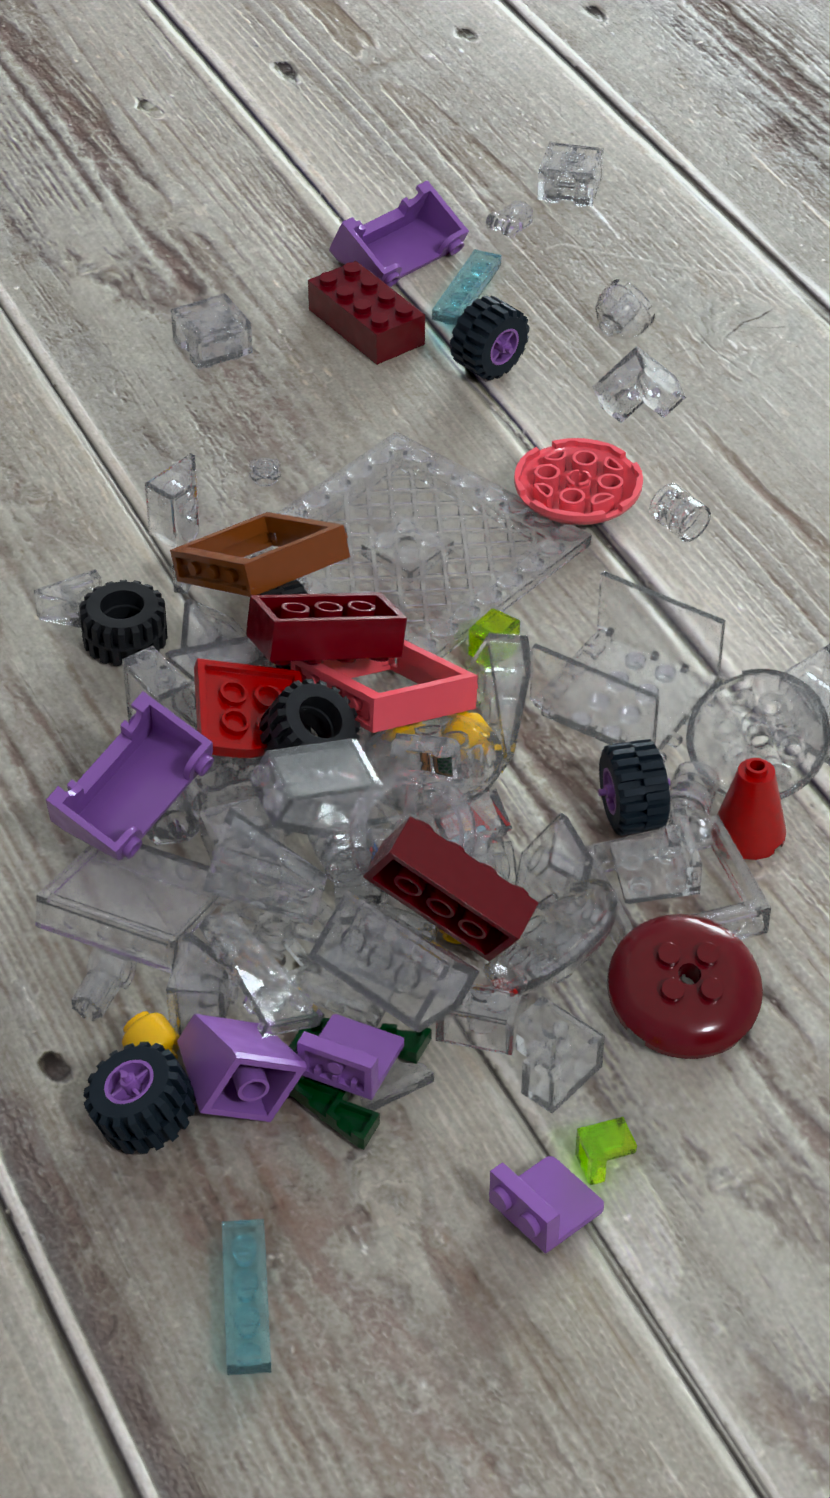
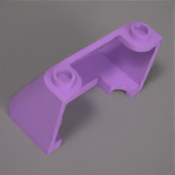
[329,180,469,287]
[46,691,214,861]

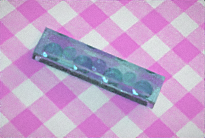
[432,249,502,325]
[222,1219,272,1375]

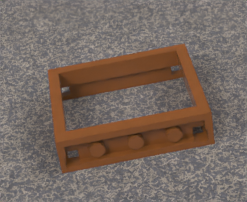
[170,512,350,597]

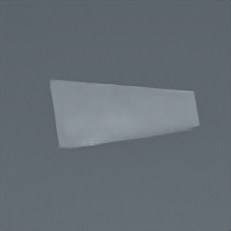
[199,912,325,1038]

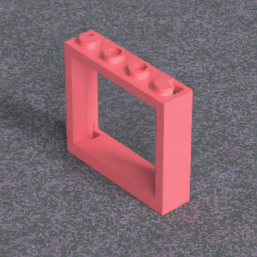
[291,640,478,733]

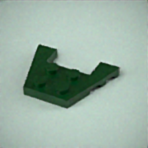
[289,1016,432,1150]

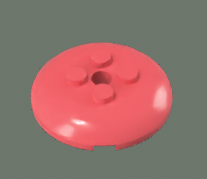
[514,438,643,525]

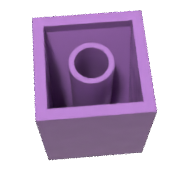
[177,1014,307,1122]

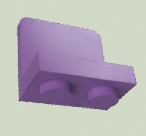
[489,1156,604,1254]

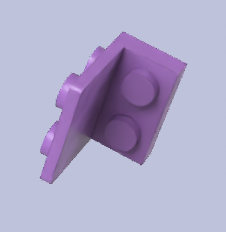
[297,1014,404,1100]

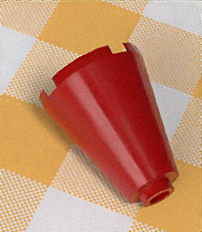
[713,758,786,860]

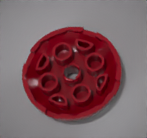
[607,914,763,1059]

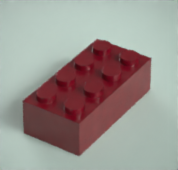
[308,261,425,365]
[246,592,407,665]
[363,816,539,962]

